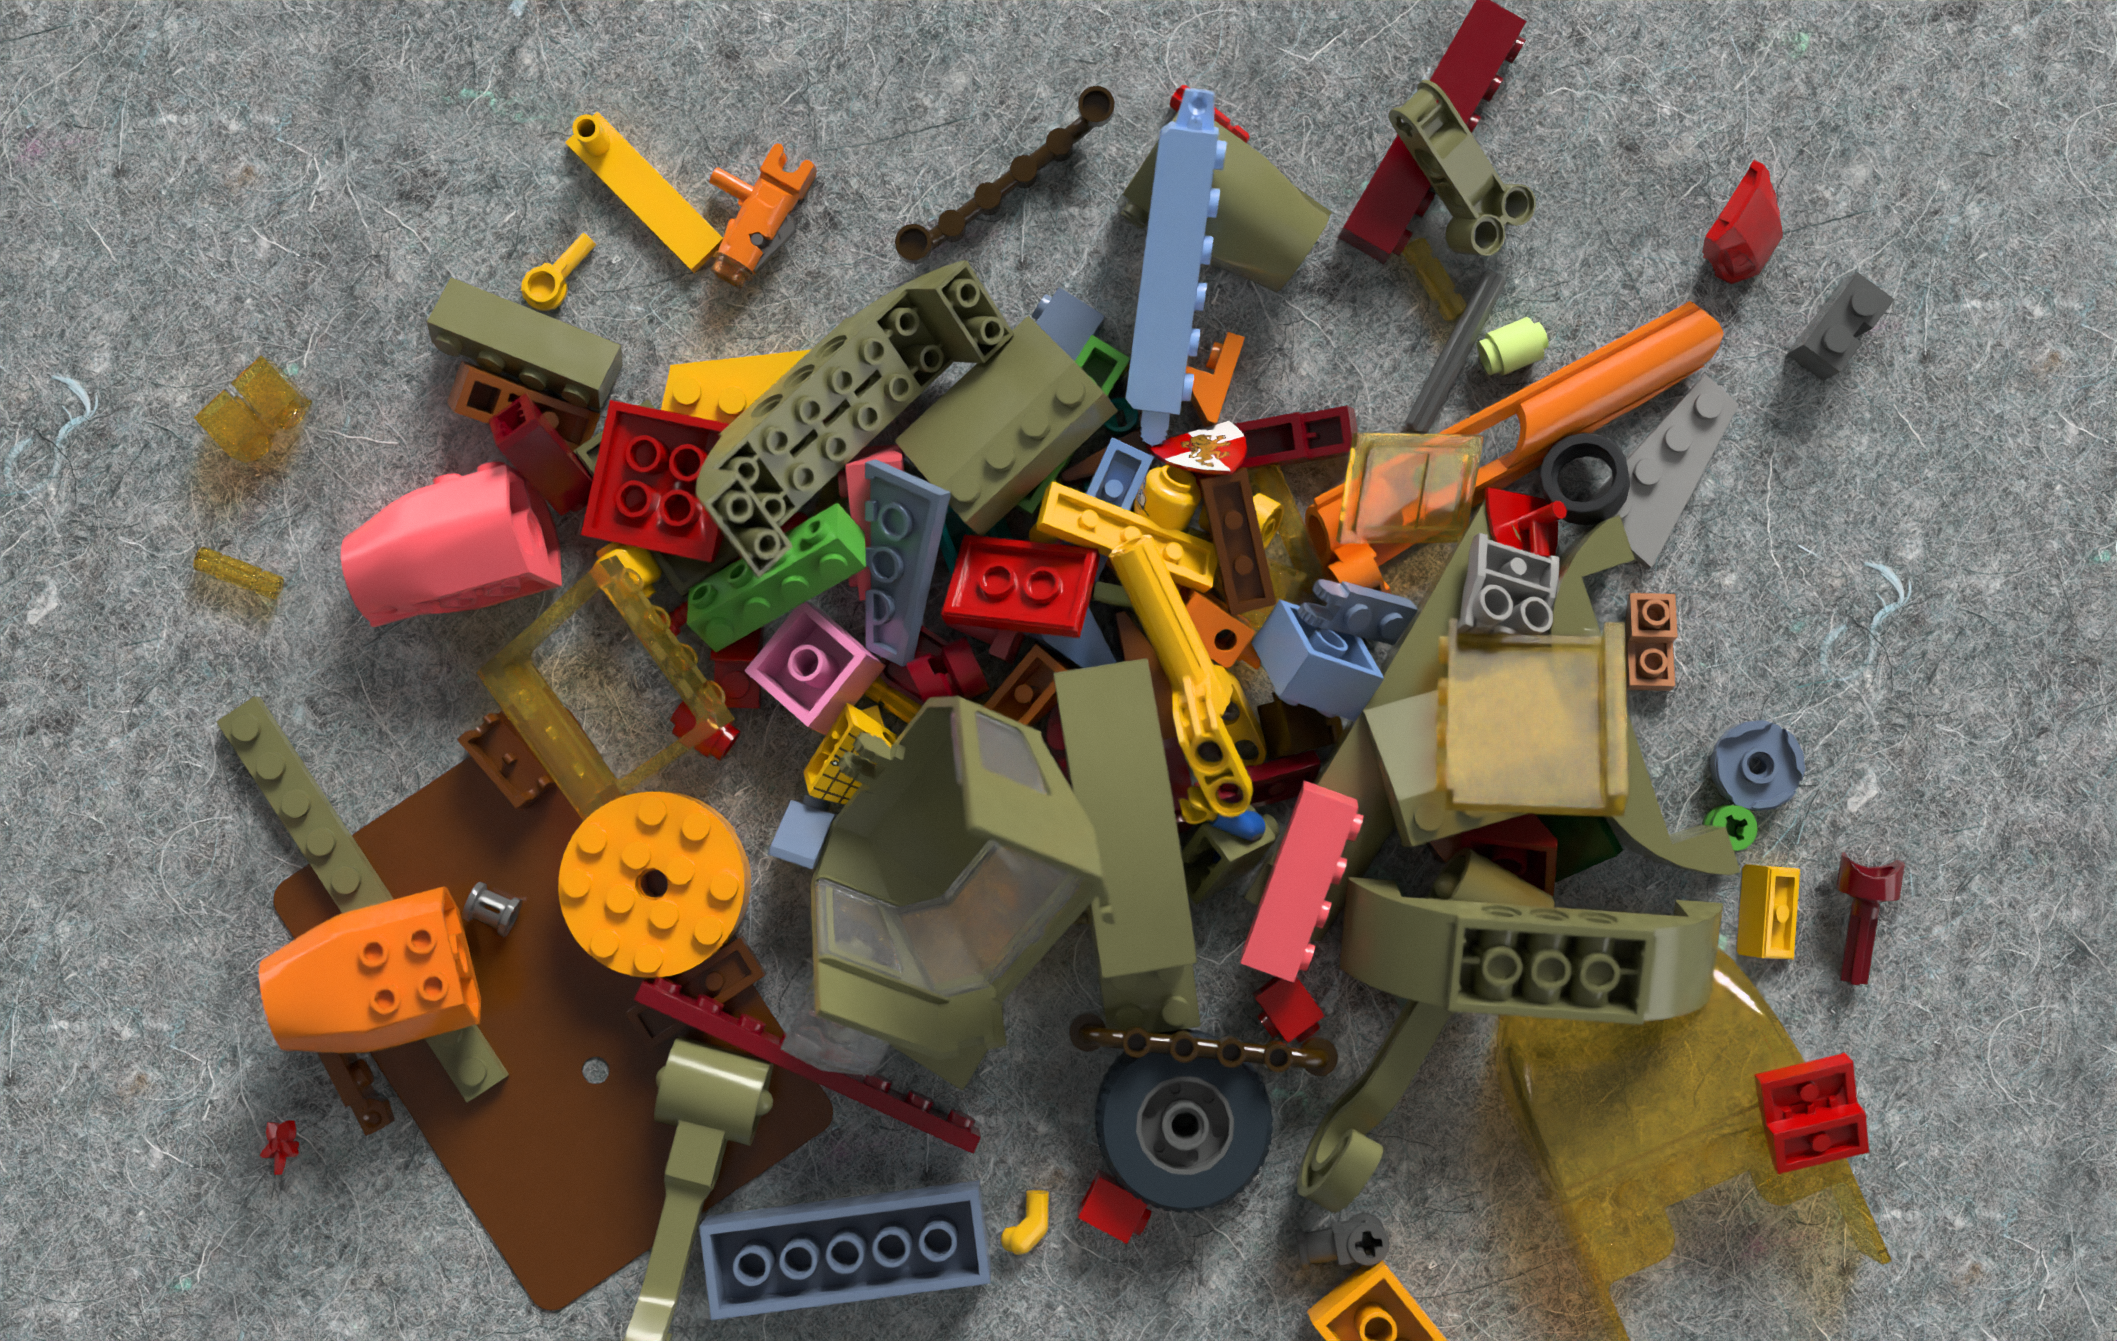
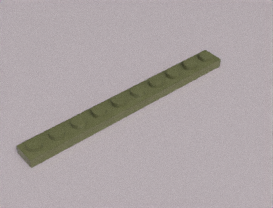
[216,696,509,1103]

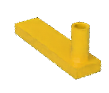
[565,111,723,273]
[1029,481,1217,593]

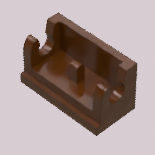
[456,710,562,809]

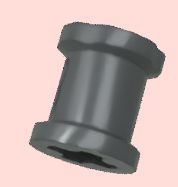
[461,882,522,937]

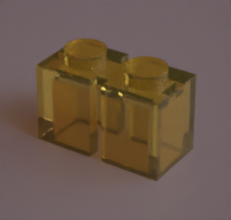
[193,355,312,463]

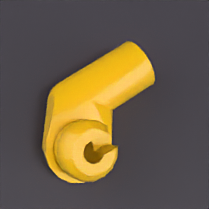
[1001,1190,1049,1255]

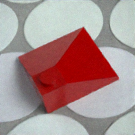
[581,400,730,563]

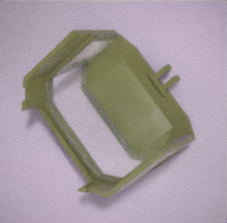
[810,697,1115,1060]

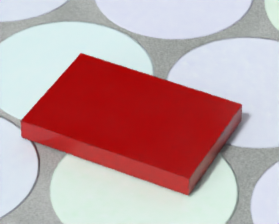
[941,535,1100,638]

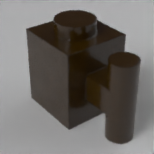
[1256,692,1343,759]

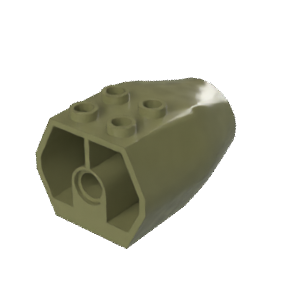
[1116,111,1332,293]

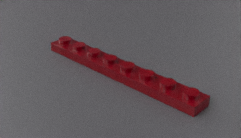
[634,976,981,1154]

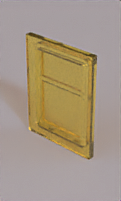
[1336,432,1484,544]

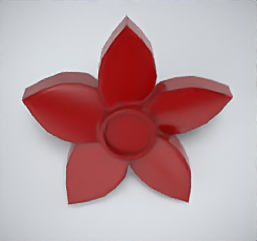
[259,1120,299,1175]

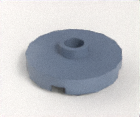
[1710,720,1805,811]

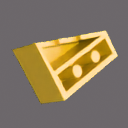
[661,349,811,424]

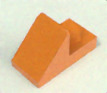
[1185,332,1245,428]

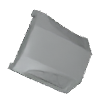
[1455,533,1560,654]

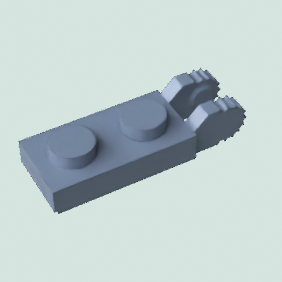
[1297,579,1418,645]

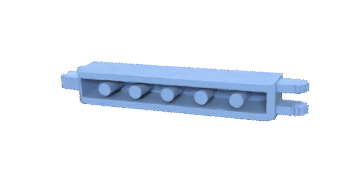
[1126,88,1227,446]

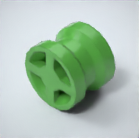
[1702,805,1758,851]

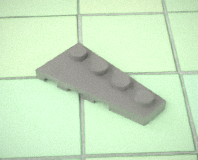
[1587,374,1739,569]

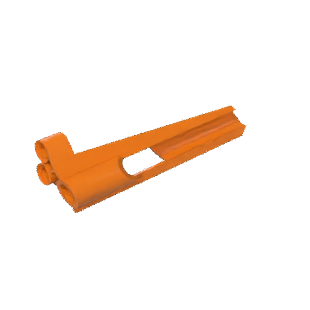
[1305,301,1724,594]

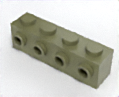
[427,277,623,410]

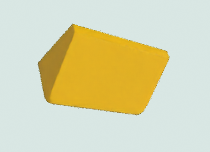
[1737,864,1800,960]

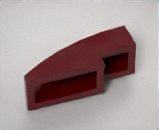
[1234,405,1361,470]

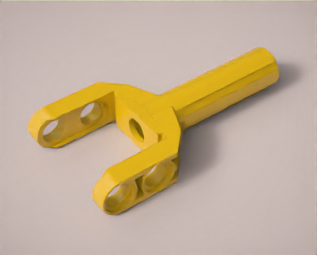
[1109,535,1267,817]

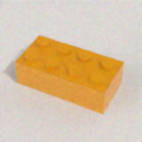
[1307,1260,1448,1341]

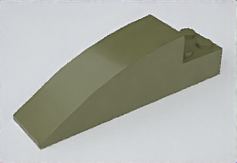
[1053,658,1201,1034]

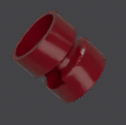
[906,636,990,704]

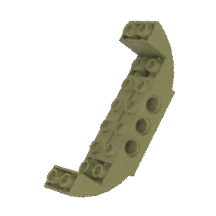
[696,260,1014,578]
[1339,877,1723,1025]

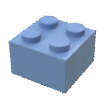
[1251,599,1385,721]

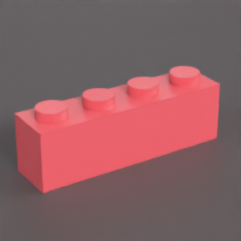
[1240,781,1363,983]

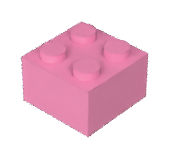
[745,601,886,735]

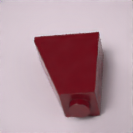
[489,393,593,517]

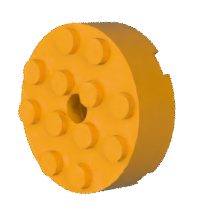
[558,791,751,978]

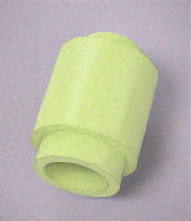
[1477,317,1549,376]

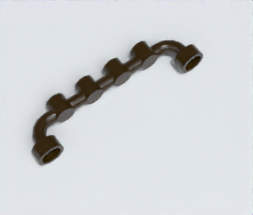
[895,86,1115,264]
[1069,1012,1338,1076]

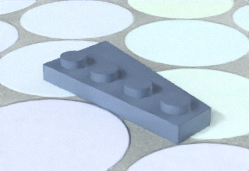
[865,459,951,667]

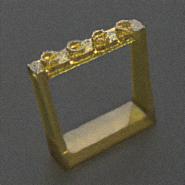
[476,555,735,821]

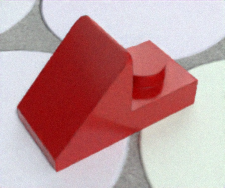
[710,626,764,709]

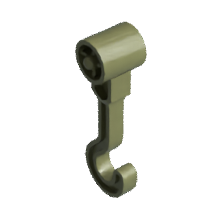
[1297,847,1555,1214]
[624,1036,774,1341]

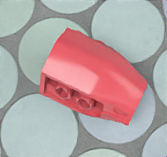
[341,461,562,627]

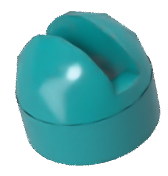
[1104,398,1139,437]

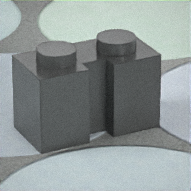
[1787,272,1895,381]

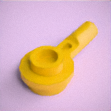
[521,232,596,311]

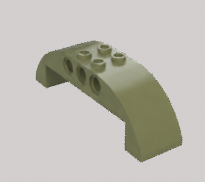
[1533,515,1741,875]

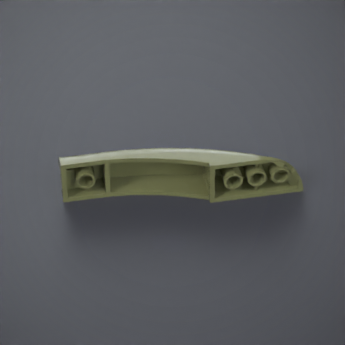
[1244,499,1522,941]

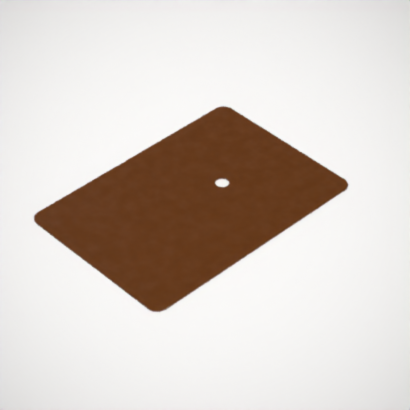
[273,704,833,1310]

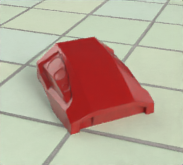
[1702,160,1783,285]

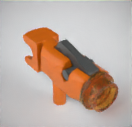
[709,143,817,289]

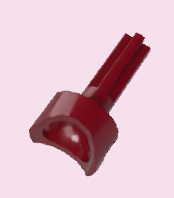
[1836,852,1905,986]

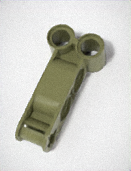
[1388,79,1536,256]

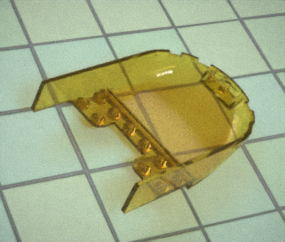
[1495,946,1892,1341]

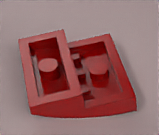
[1754,1053,1870,1175]

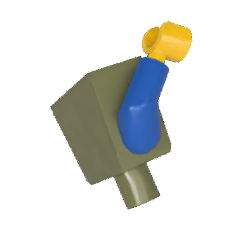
[1179,786,1279,905]

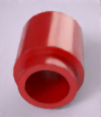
[670,696,741,761]

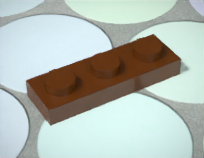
[1199,467,1276,616]
[624,936,767,1051]

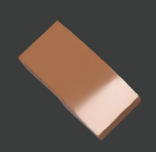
[1625,593,1678,691]

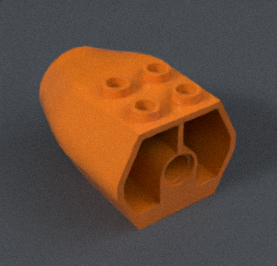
[259,887,481,1053]

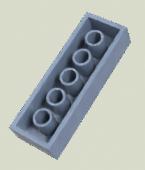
[699,1180,992,1320]

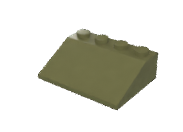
[894,316,1118,536]
[1362,659,1595,847]

